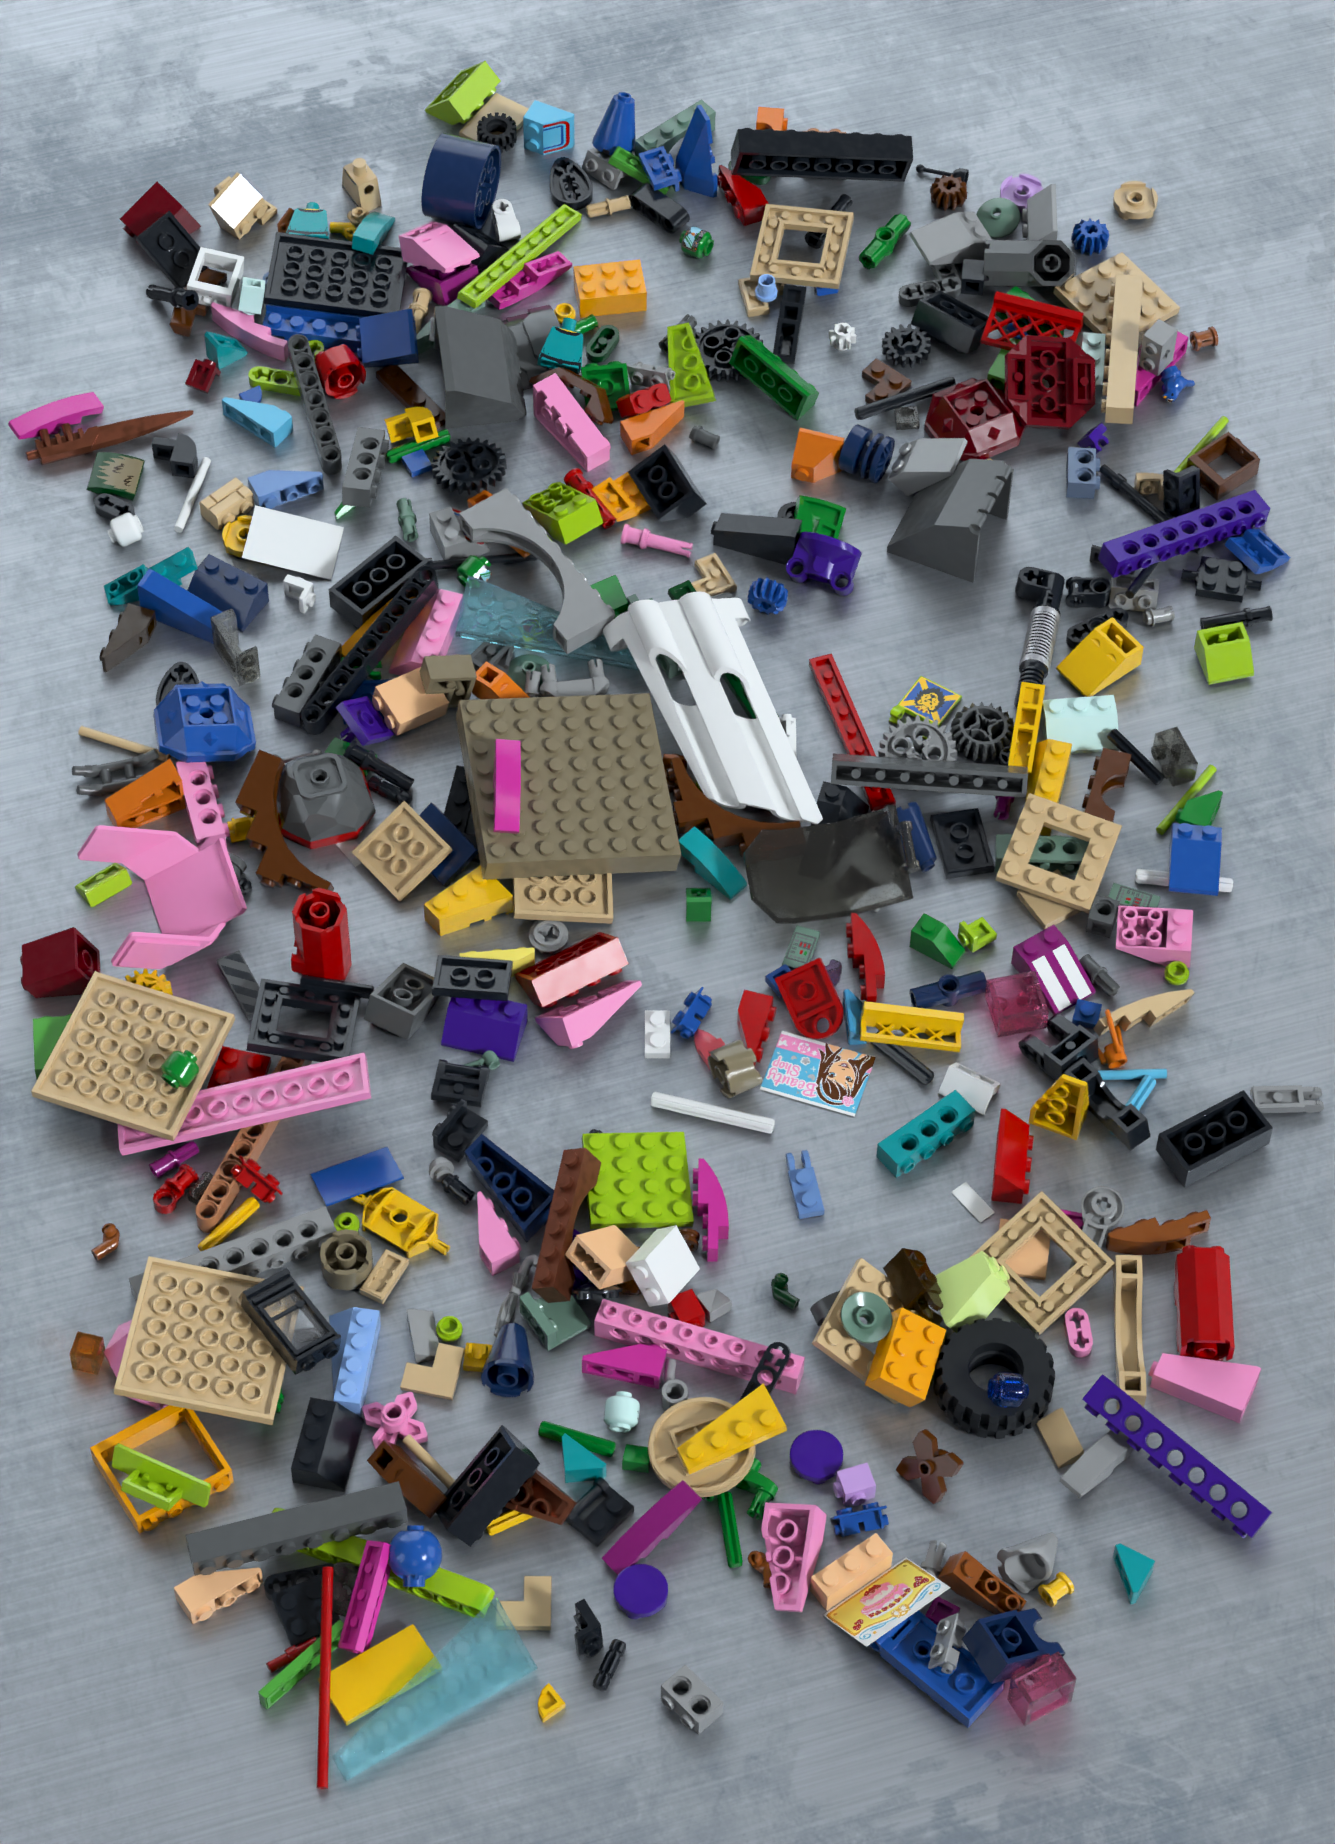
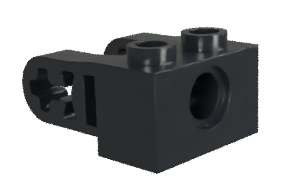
[1018,1013,1099,1080]

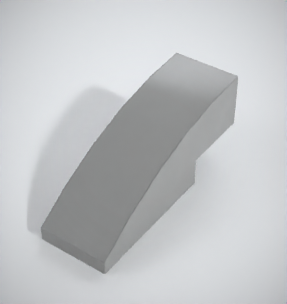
[1059,1430,1134,1498]

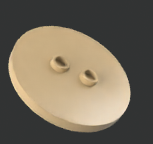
[648,1397,756,1497]

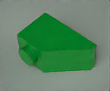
[1175,790,1223,826]
[909,913,965,969]

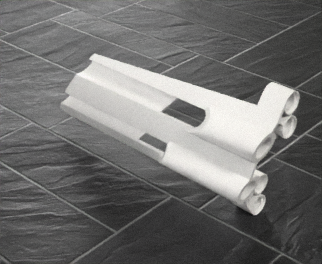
[602,592,823,825]

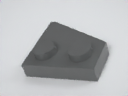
[470,629,515,674]

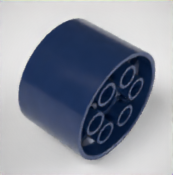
[421,133,501,229]

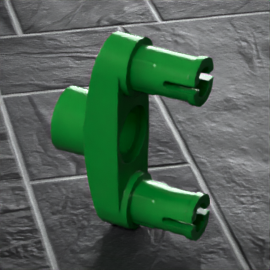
[701,1458,778,1520]

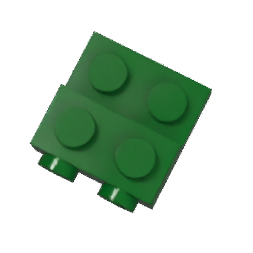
[580,361,630,411]

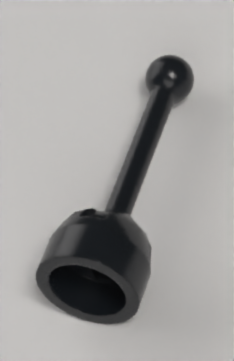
[916,164,969,184]

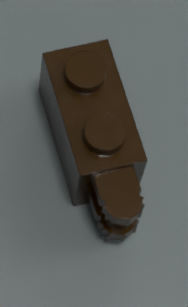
[883,1248,944,1321]

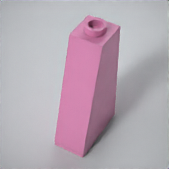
[1148,1353,1261,1423]

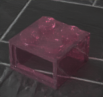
[985,971,1049,1037]
[1007,1651,1076,1726]

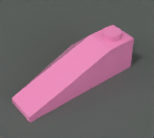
[535,980,642,1049]

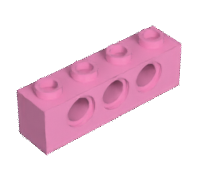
[176,761,230,850]

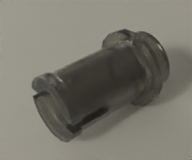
[187,1172,214,1205]

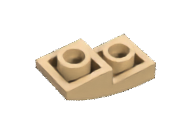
[1134,473,1163,500]

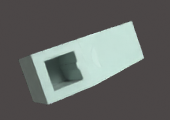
[238,277,265,315]

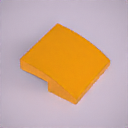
[592,470,651,522]

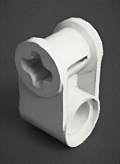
[492,199,521,242]

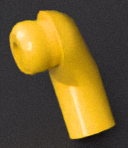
[330,222,357,241]

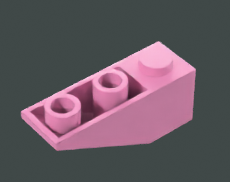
[477,1191,521,1276]

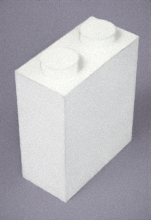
[626,1225,700,1307]

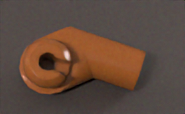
[277,208,294,233]
[91,1223,120,1261]
[748,1551,772,1588]

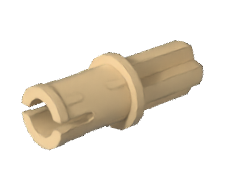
[586,195,631,218]

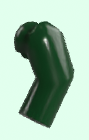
[771,1273,800,1310]

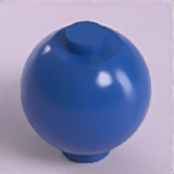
[388,1525,442,1587]

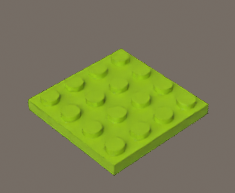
[581,1132,694,1229]

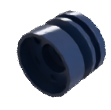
[839,424,895,483]

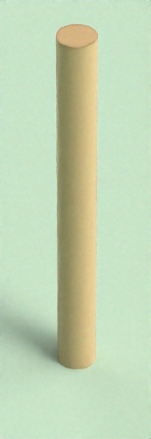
[78,726,171,762]

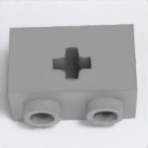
[1139,319,1178,376]

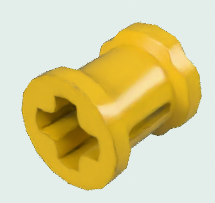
[1038,1572,1075,1607]

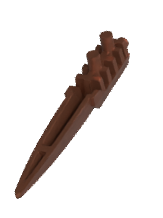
[26,410,193,465]

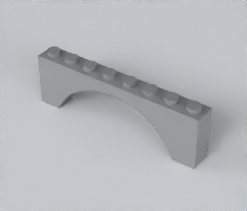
[460,488,615,654]

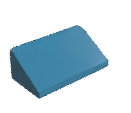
[842,989,867,1045]

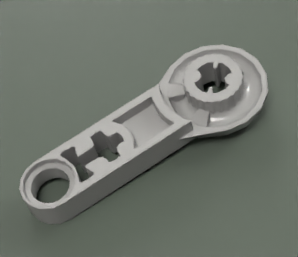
[1069,1186,1125,1269]

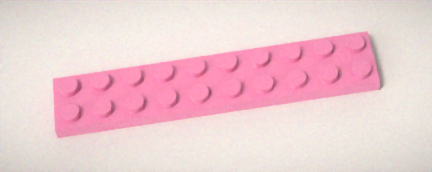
[117,1053,371,1156]

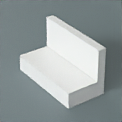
[938,1062,1001,1115]

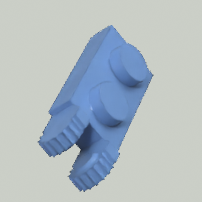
[785,1150,825,1219]

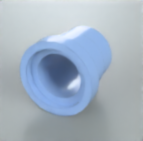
[755,274,778,302]

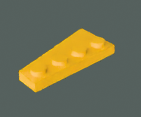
[677,1383,787,1475]

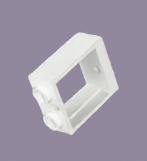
[187,247,244,308]

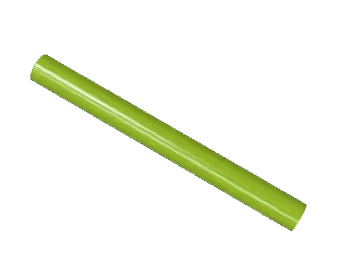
[1173,416,1229,473]
[1156,764,1217,835]

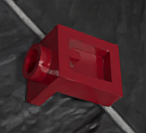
[185,359,221,394]

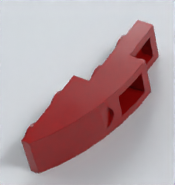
[846,913,885,1003]

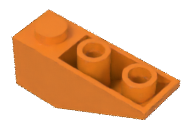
[620,400,684,455]
[472,661,530,699]

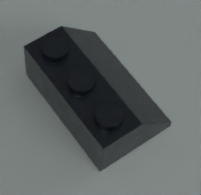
[911,290,995,354]
[628,444,707,522]
[291,1397,364,1492]

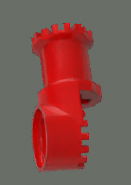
[153,1164,199,1214]

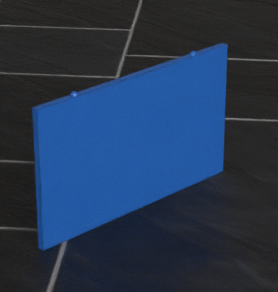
[310,1147,404,1206]

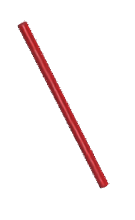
[317,1567,333,1789]

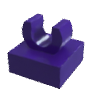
[1077,422,1109,454]

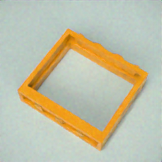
[90,1405,234,1534]

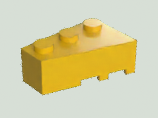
[424,865,513,936]

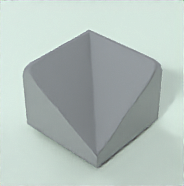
[696,1289,732,1323]

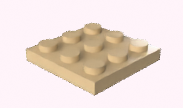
[352,801,453,902]

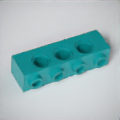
[876,1090,976,1178]

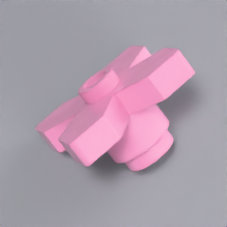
[362,1392,428,1450]

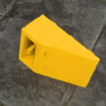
[1056,617,1144,697]

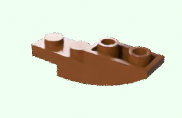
[1105,1210,1211,1255]

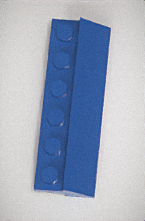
[262,304,365,353]

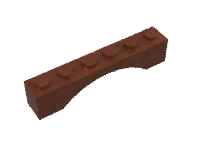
[532,1148,601,1303]

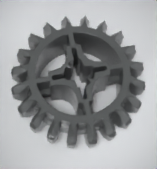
[950,702,1014,762]

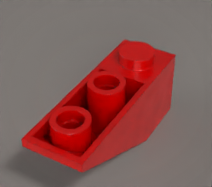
[717,165,769,226]
[737,989,777,1066]

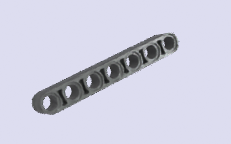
[288,334,342,475]

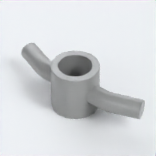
[661,1359,688,1411]

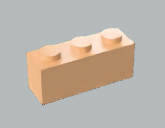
[810,1533,893,1611]

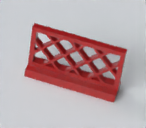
[981,291,1084,351]

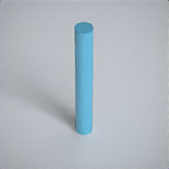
[1097,1069,1167,1080]

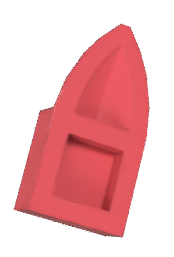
[694,1029,725,1069]

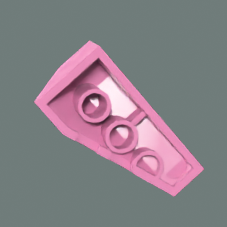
[761,1503,827,1612]

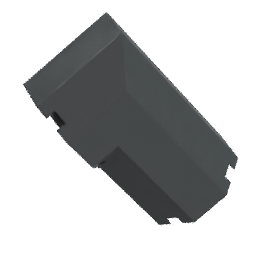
[984,240,1077,287]

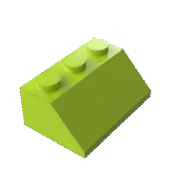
[425,61,501,125]

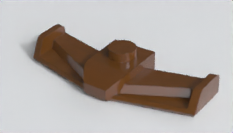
[169,268,227,337]

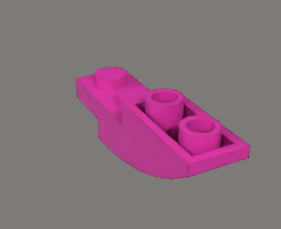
[692,1158,729,1262]

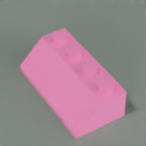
[389,589,464,676]

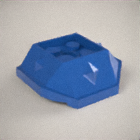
[153,681,256,763]

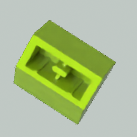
[1194,622,1254,685]

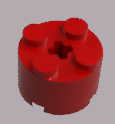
[315,344,366,399]

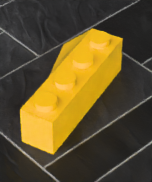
[1025,739,1072,836]

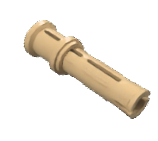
[408,288,433,334]

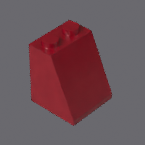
[120,182,201,243]
[20,927,100,998]

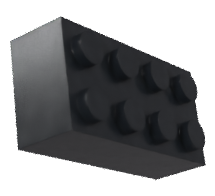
[329,536,429,629]
[1156,1090,1273,1188]

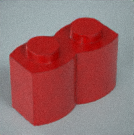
[616,383,672,418]

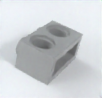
[660,1665,723,1735]

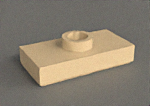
[360,1249,409,1304]

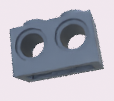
[1066,447,1100,499]

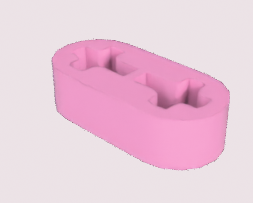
[1064,1308,1093,1358]

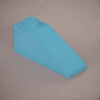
[222,397,293,448]

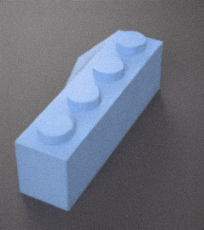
[329,1307,381,1417]

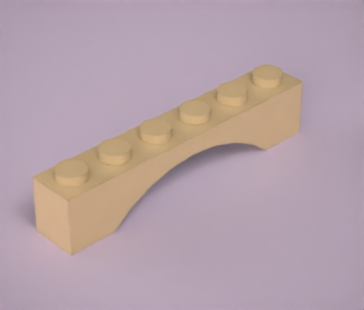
[1113,1255,1147,1410]

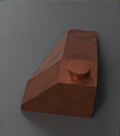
[504,1470,577,1525]

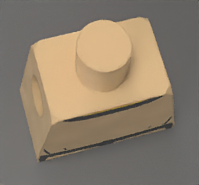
[342,158,382,212]

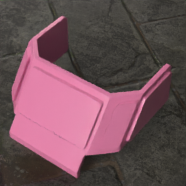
[77,825,247,969]

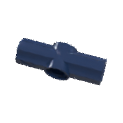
[909,970,988,1009]

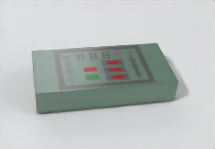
[1108,882,1161,908]
[782,925,820,971]

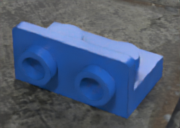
[639,146,682,192]

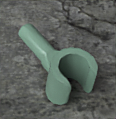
[464,1050,500,1070]

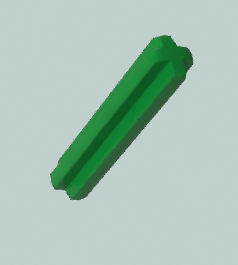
[386,429,451,463]
[538,1421,616,1457]
[717,1491,743,1568]

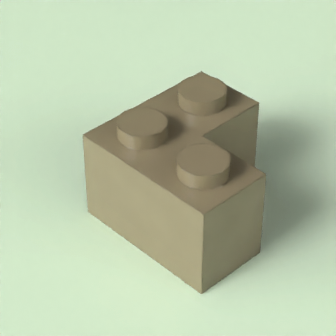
[420,654,477,708]

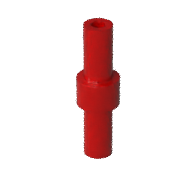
[266,1637,317,1673]

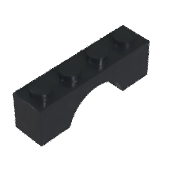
[1064,1057,1151,1151]

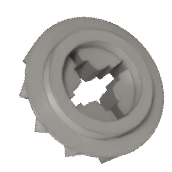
[529,920,568,954]

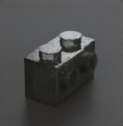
[1151,727,1198,787]

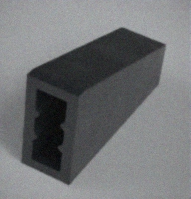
[711,513,802,565]

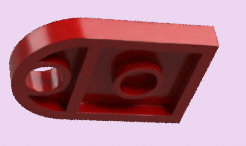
[775,958,844,1039]

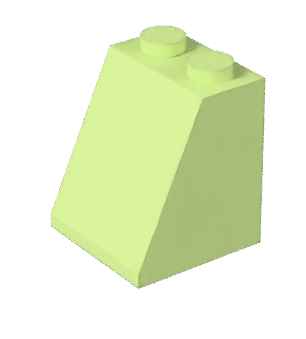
[935,1251,1011,1334]

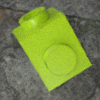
[957,917,997,953]

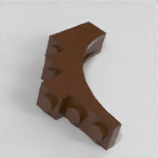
[235,750,334,893]
[667,756,806,865]

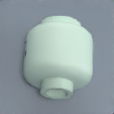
[604,1391,640,1433]

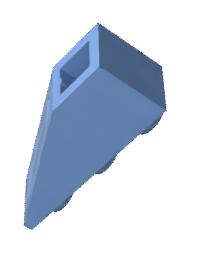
[248,470,324,509]

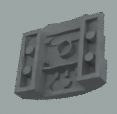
[502,305,561,390]

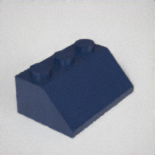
[187,554,269,632]

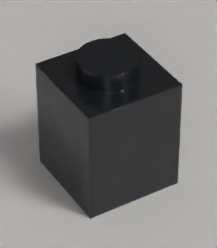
[960,259,984,296]

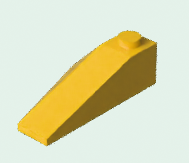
[1028,1074,1089,1140]

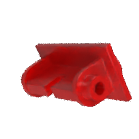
[231,1155,283,1203]

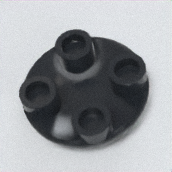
[571,1282,623,1299]

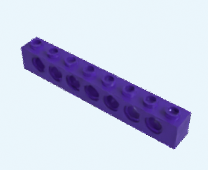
[1098,490,1271,578]
[1082,1374,1273,1539]

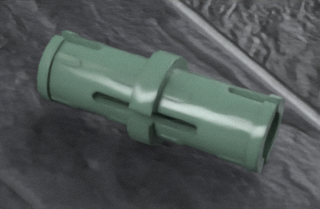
[396,498,418,542]

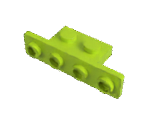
[112,1443,211,1511]

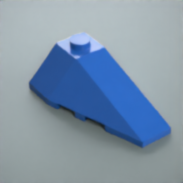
[675,105,718,198]

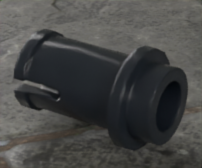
[441,1174,475,1205]

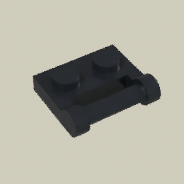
[431,1059,490,1107]
[565,1477,634,1547]

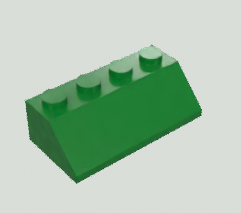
[729,335,819,421]

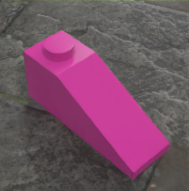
[582,1344,667,1389]

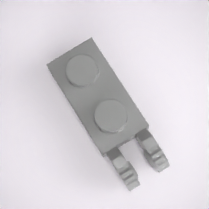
[1250,1085,1324,1113]

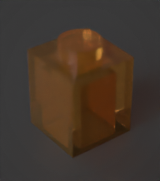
[69,1331,105,1375]

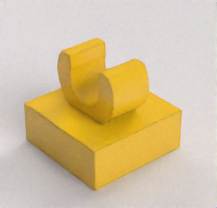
[463,1342,492,1372]

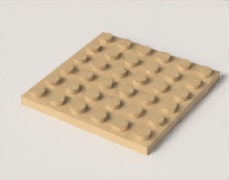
[31,971,235,1141]
[114,1256,304,1425]

